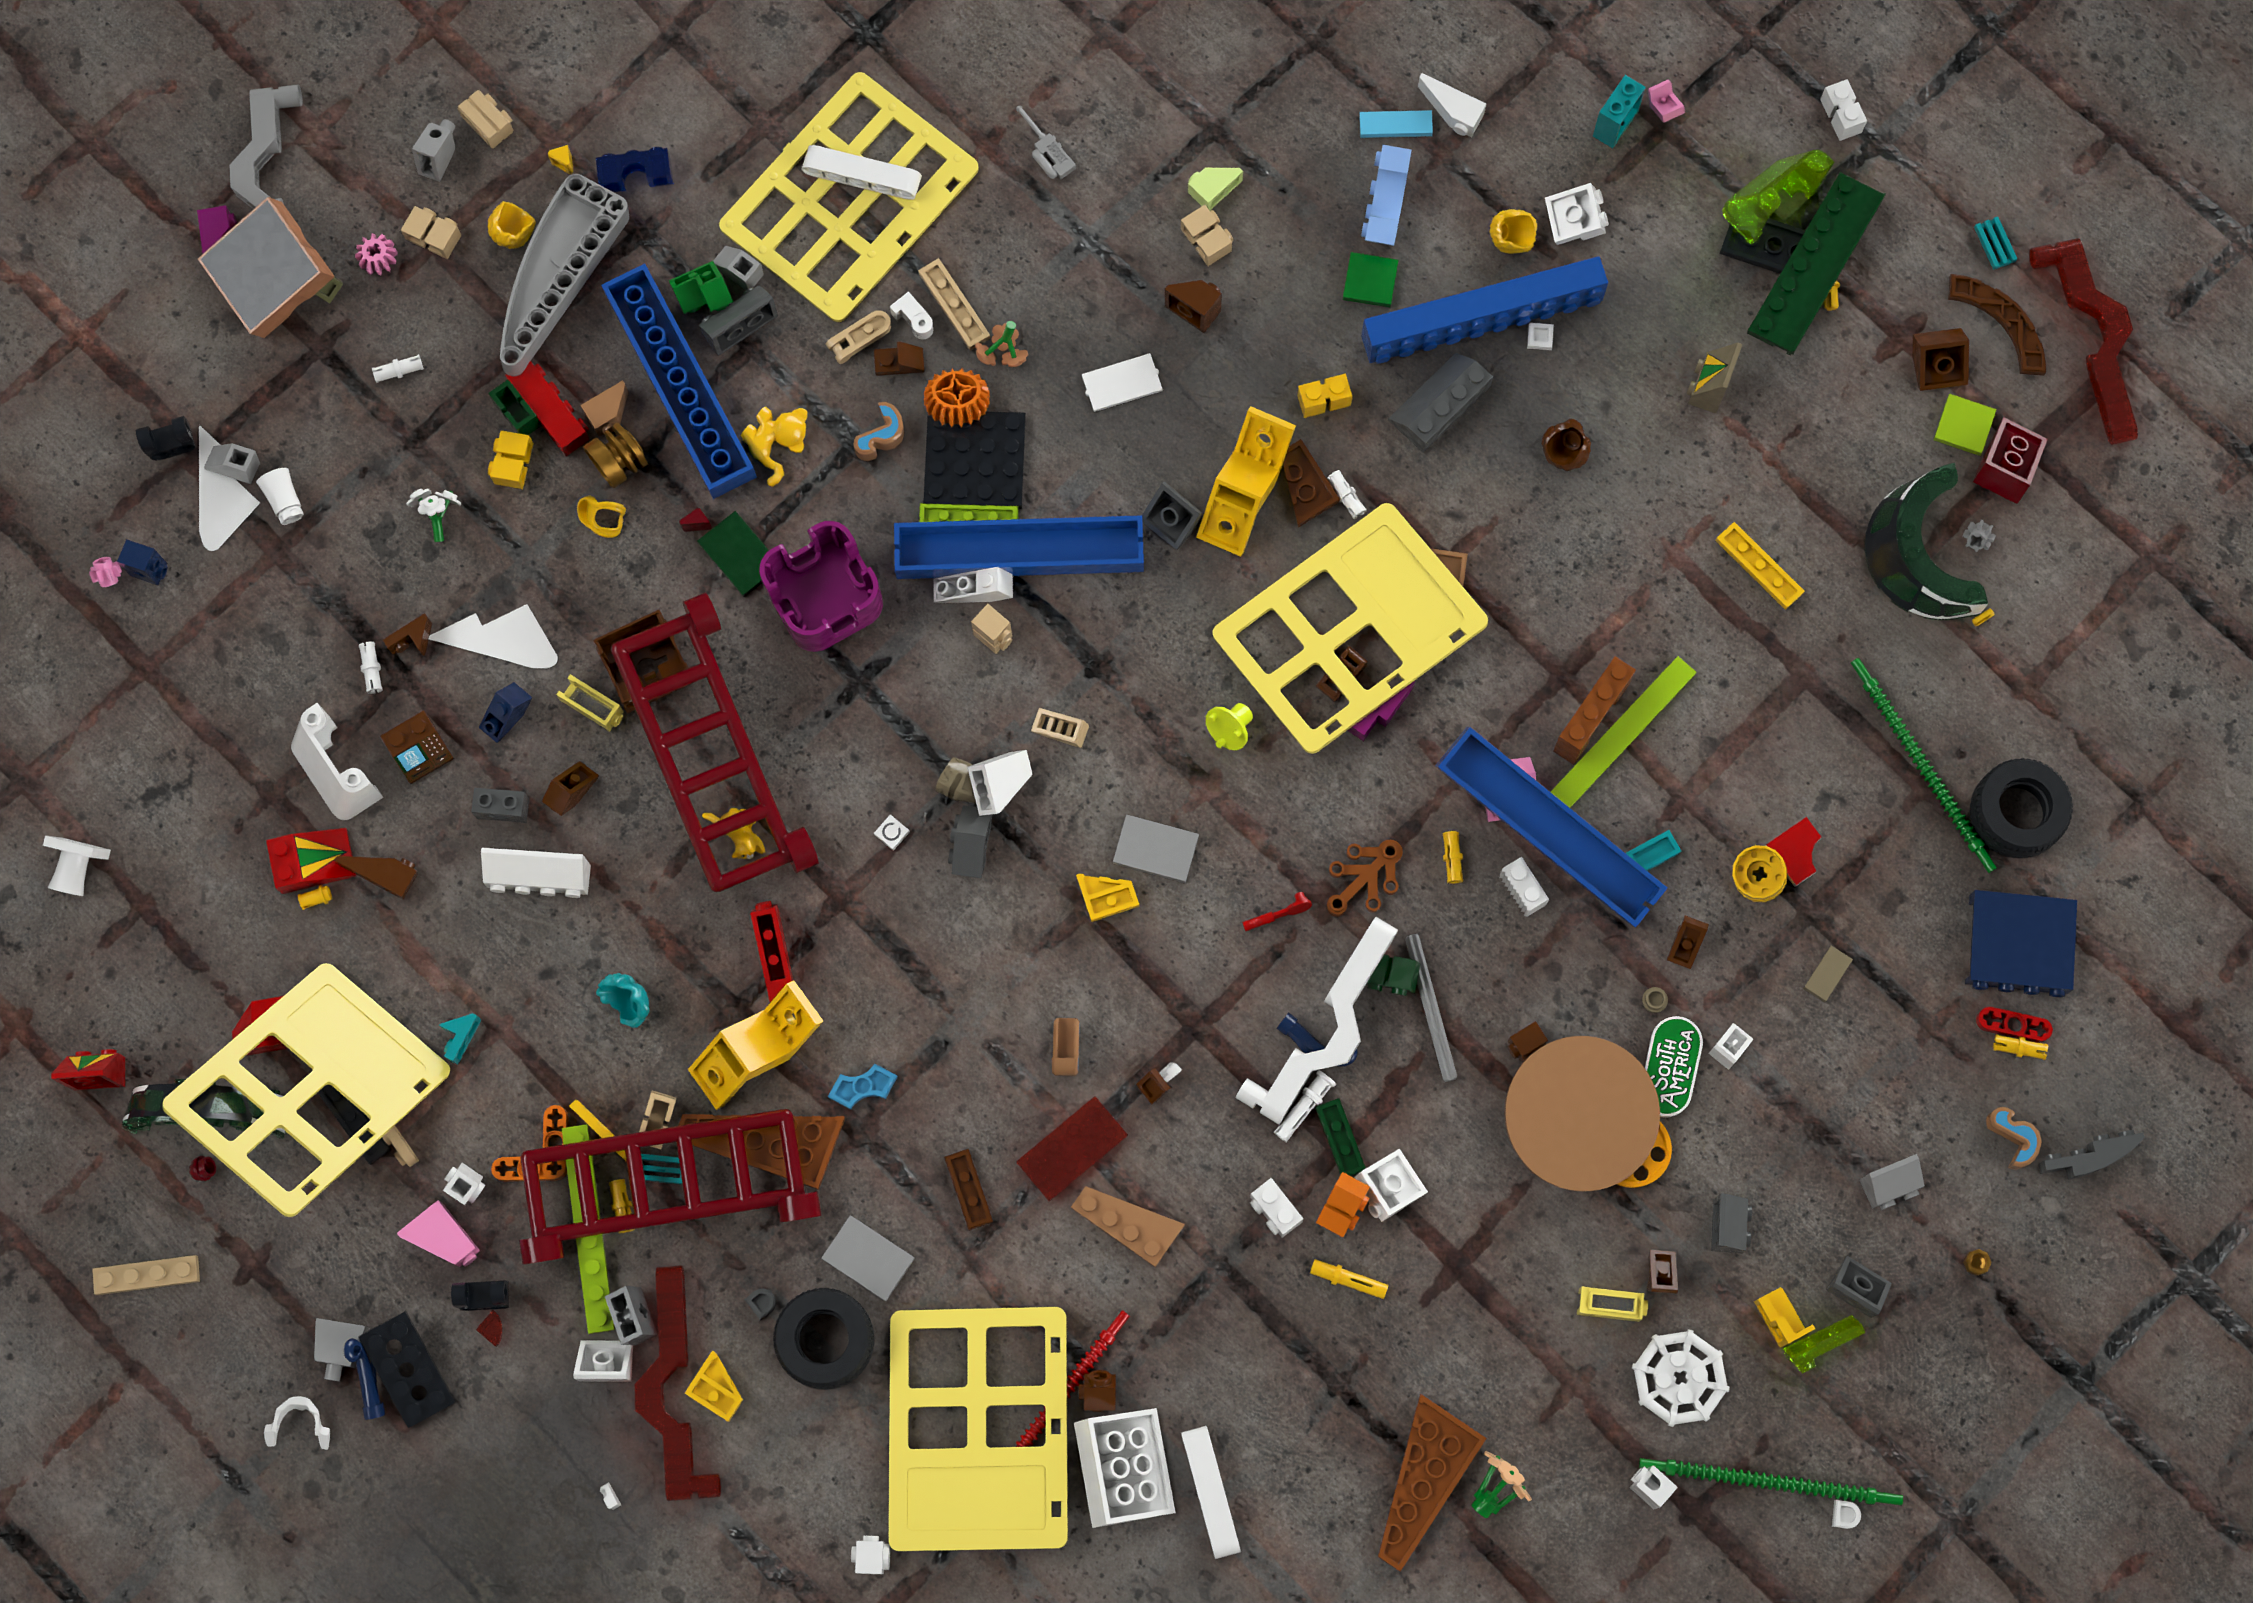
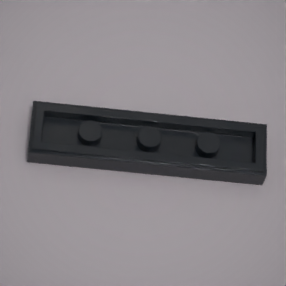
[317,1085,392,1165]

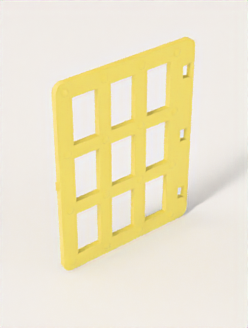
[719,72,979,322]

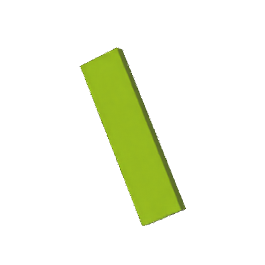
[919,503,1019,522]

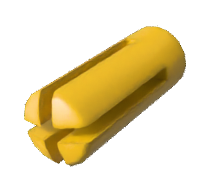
[1972,608,1995,627]

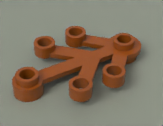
[1327,840,1403,917]

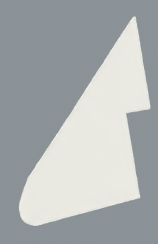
[199,426,260,551]
[429,604,558,668]

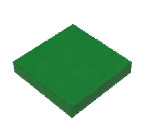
[1343,252,1399,308]

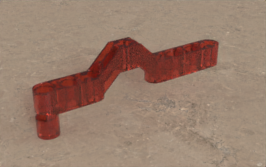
[2029,238,2138,445]
[634,1265,721,1501]

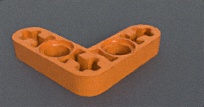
[491,1105,568,1182]

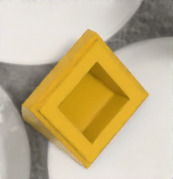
[548,145,573,175]

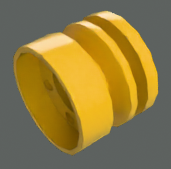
[1732,845,1787,902]

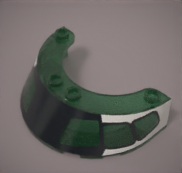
[1864,463,1988,620]
[122,1079,285,1139]

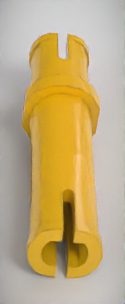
[1310,1259,1388,1299]

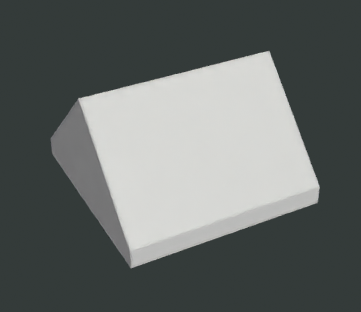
[573,1340,633,1382]

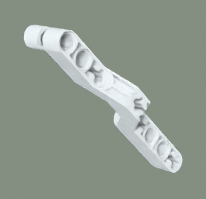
[1236,917,1398,1125]

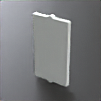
[1082,353,1163,412]

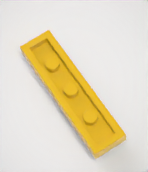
[1715,522,1805,610]

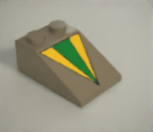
[1687,343,1743,413]

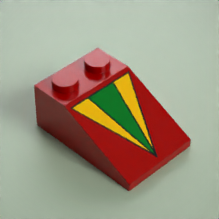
[266,828,357,894]
[51,1049,125,1091]

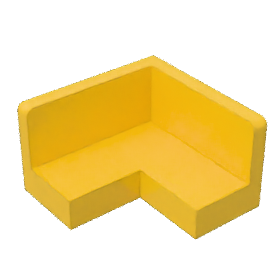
[1754,1287,1815,1348]

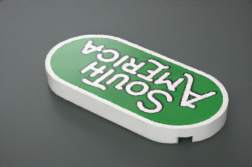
[1644,1016,1703,1118]

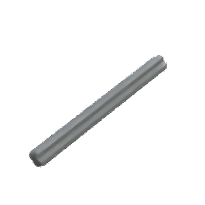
[1405,934,1457,1082]

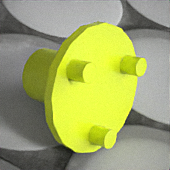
[1206,703,1253,750]

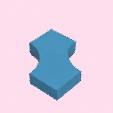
[828,1064,898,1110]

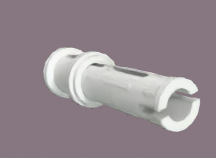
[1274,1070,1336,1143]

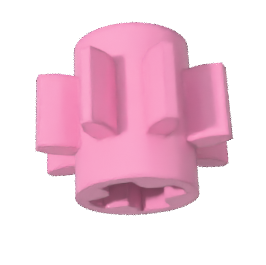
[89,557,122,587]

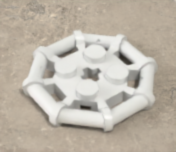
[1632,1329,1730,1427]

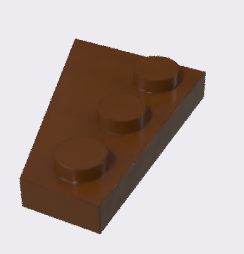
[1283,439,1340,527]

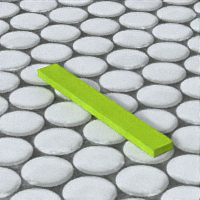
[1551,656,1697,808]

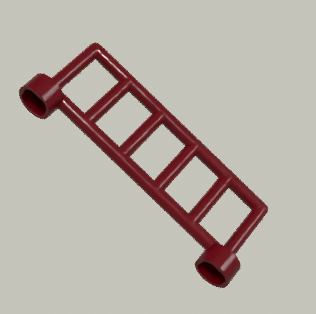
[611,592,819,892]
[519,1109,821,1264]

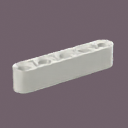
[802,145,922,200]
[1181,1426,1241,1559]

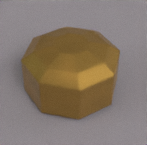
[1963,1249,1992,1276]

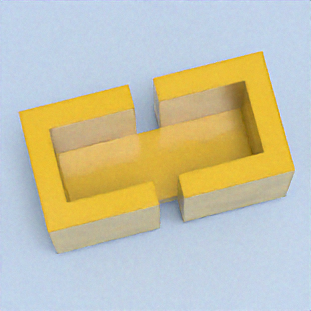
[1297,373,1352,418]
[488,431,534,489]

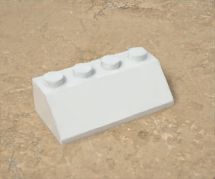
[481,848,591,898]

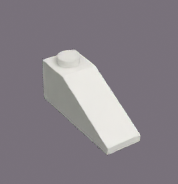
[1418,73,1486,138]

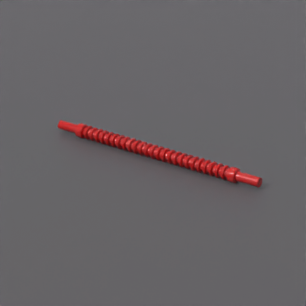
[1016,1310,1130,1447]

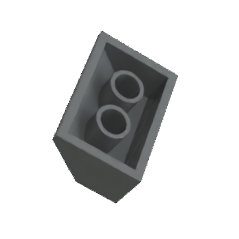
[699,285,778,356]

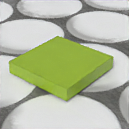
[1933,394,1997,456]

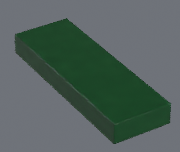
[1315,1098,1366,1177]

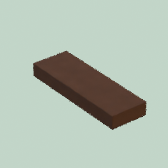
[944,1149,993,1231]

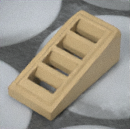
[1031,708,1089,748]

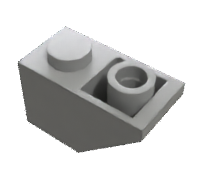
[713,246,764,290]
[204,443,260,484]

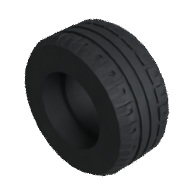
[1970,758,2073,859]
[773,1288,875,1390]

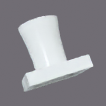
[43,836,111,896]

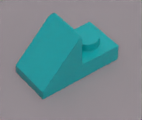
[439,1013,482,1065]

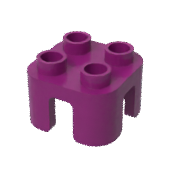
[760,521,883,652]

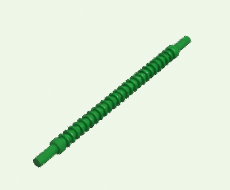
[1851,658,1997,873]
[1639,1458,1903,1506]

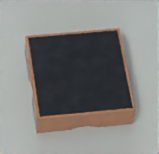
[198,197,335,338]

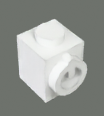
[443,1163,485,1205]
[851,1536,890,1574]

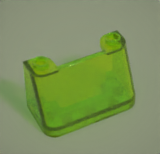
[1722,150,1835,244]

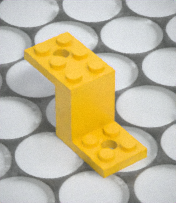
[1196,406,1296,557]
[688,981,823,1110]

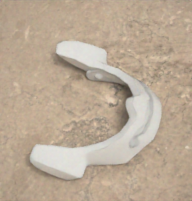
[264,1396,330,1450]

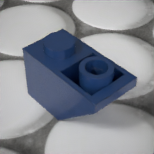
[479,682,532,743]

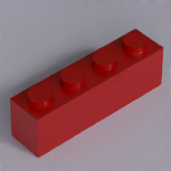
[505,361,590,456]

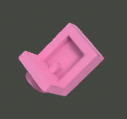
[1648,80,1685,123]

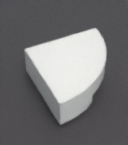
[1159,1062,1182,1082]
[600,1482,621,1510]

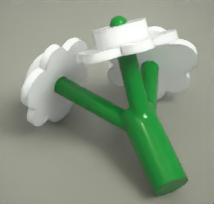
[406,489,461,542]

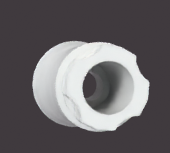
[256,468,304,525]

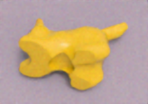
[702,808,765,859]

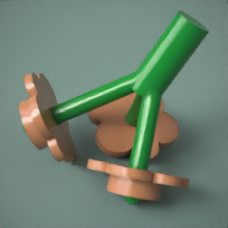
[975,321,1028,367]

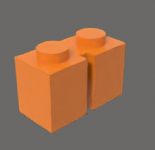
[1316,1172,1370,1237]

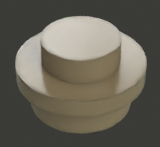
[1642,987,1668,1013]

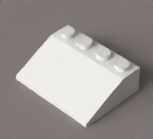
[1074,1408,1176,1528]

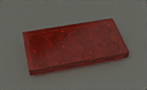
[1016,1096,1128,1202]

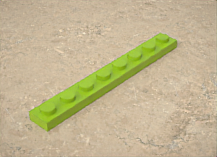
[562,1124,615,1334]

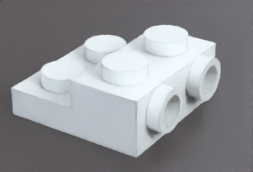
[1545,183,1609,245]
[1354,1149,1428,1222]

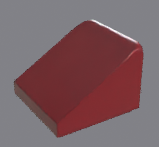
[679,508,712,532]

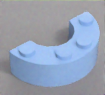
[1361,145,1412,246]

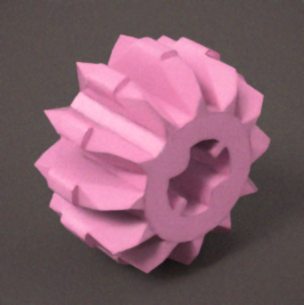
[355,233,398,276]

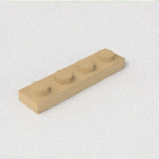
[918,258,991,351]
[93,1255,200,1295]

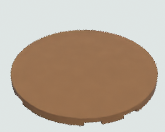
[1504,1036,1660,1191]

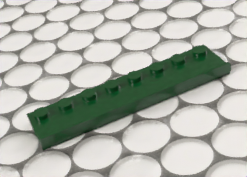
[1747,172,1886,356]

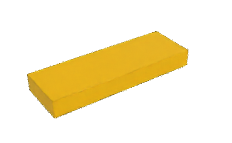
[569,1100,626,1161]

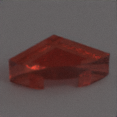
[476,1310,503,1347]

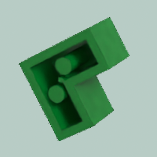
[669,261,733,314]

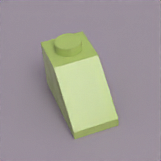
[1188,168,1243,211]

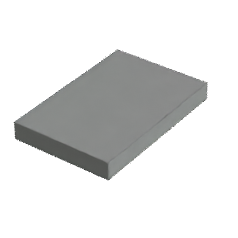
[1113,814,1199,883]
[821,1215,915,1301]

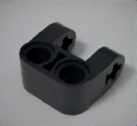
[135,416,196,461]
[451,1280,509,1311]

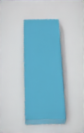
[1359,110,1433,138]

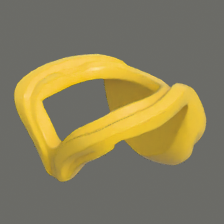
[577,495,626,538]

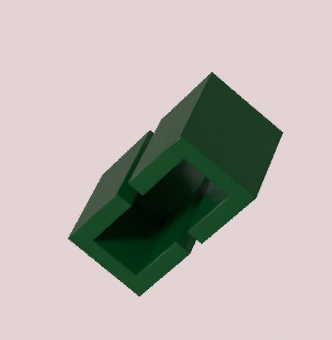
[488,379,542,435]
[1366,954,1421,996]

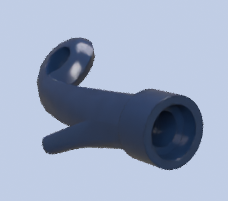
[1276,1012,1358,1067]
[343,1338,385,1420]

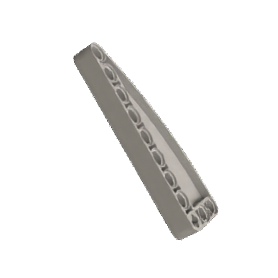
[500,174,629,376]

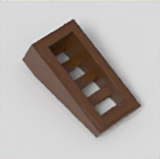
[1316,646,1368,702]

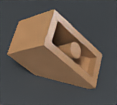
[580,380,629,437]

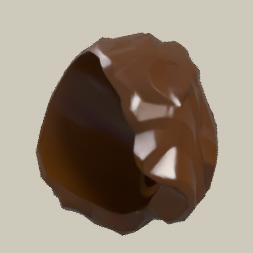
[1541,418,1591,471]

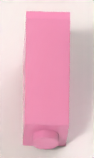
[397,1200,480,1267]

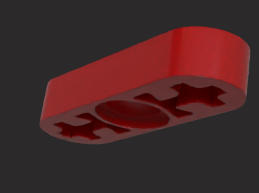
[1976,1007,2053,1043]

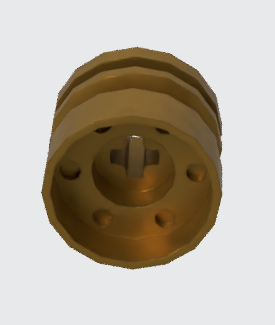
[583,423,648,488]

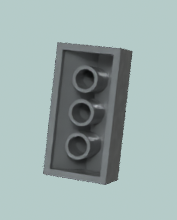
[1388,353,1493,453]

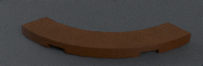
[1948,274,2046,376]

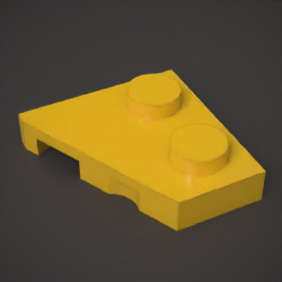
[1076,874,1139,922]
[685,1351,743,1422]

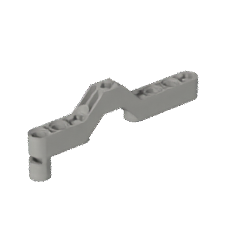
[229,85,303,209]

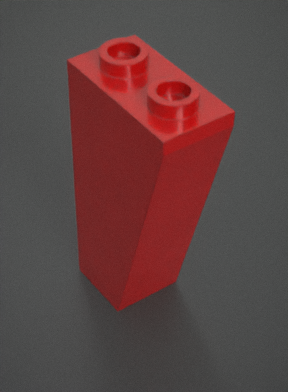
[750,901,793,1002]

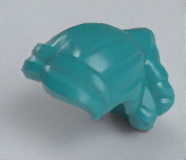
[596,973,650,1028]

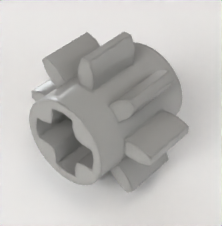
[1962,520,1996,552]

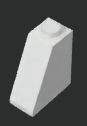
[967,750,1032,816]

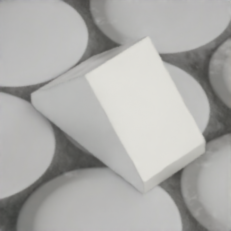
[1708,1023,1753,1070]

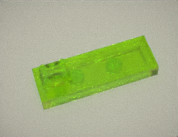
[1783,1315,1865,1373]

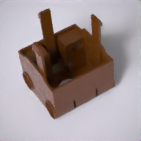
[593,609,692,714]

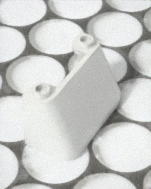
[291,703,383,820]

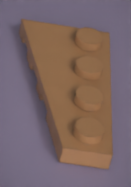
[1071,1186,1185,1268]

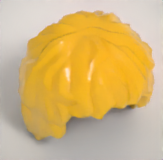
[488,201,536,249]
[1490,209,1537,254]

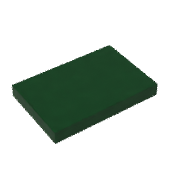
[697,511,769,598]

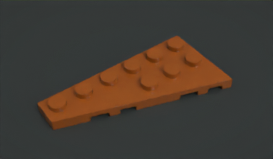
[678,1114,845,1190]
[1378,1394,1487,1572]

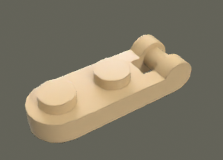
[826,311,891,364]
[367,1116,419,1167]

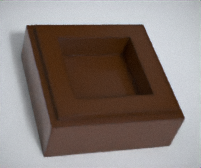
[1136,1068,1170,1104]

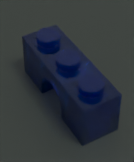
[595,147,674,192]

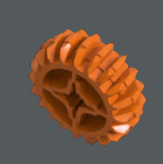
[924,368,990,428]

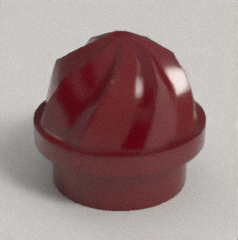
[189,1156,216,1181]

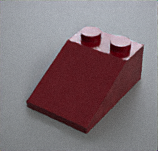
[1973,417,2048,504]

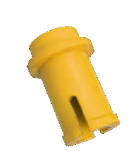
[298,885,333,910]

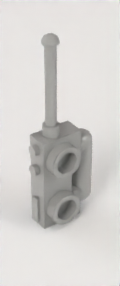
[1016,105,1076,180]

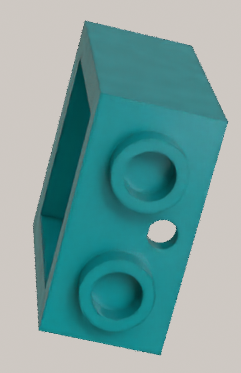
[1593,75,1646,148]

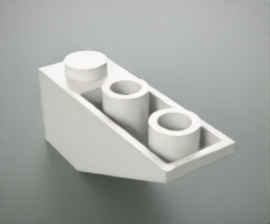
[933,567,1013,603]

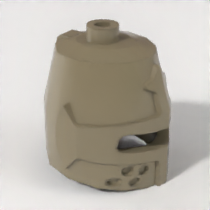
[936,757,976,803]

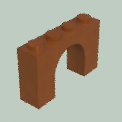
[1553,656,1636,765]

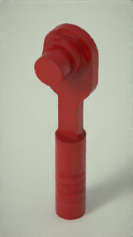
[1242,892,1312,932]

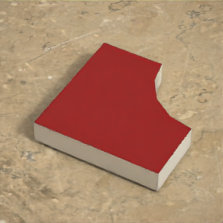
[1765,817,1821,887]

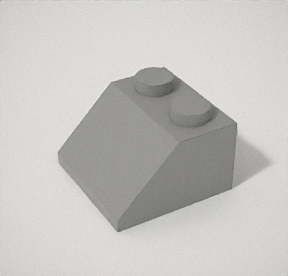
[1860,1154,1925,1210]

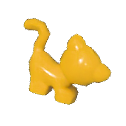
[740,406,808,487]

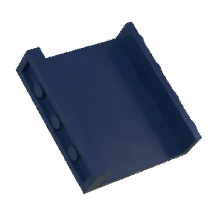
[1965,890,2077,997]

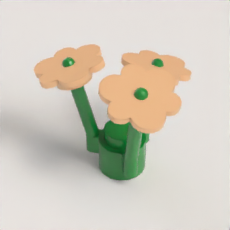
[1472,1451,1532,1518]

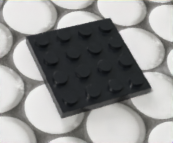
[923,412,1026,509]

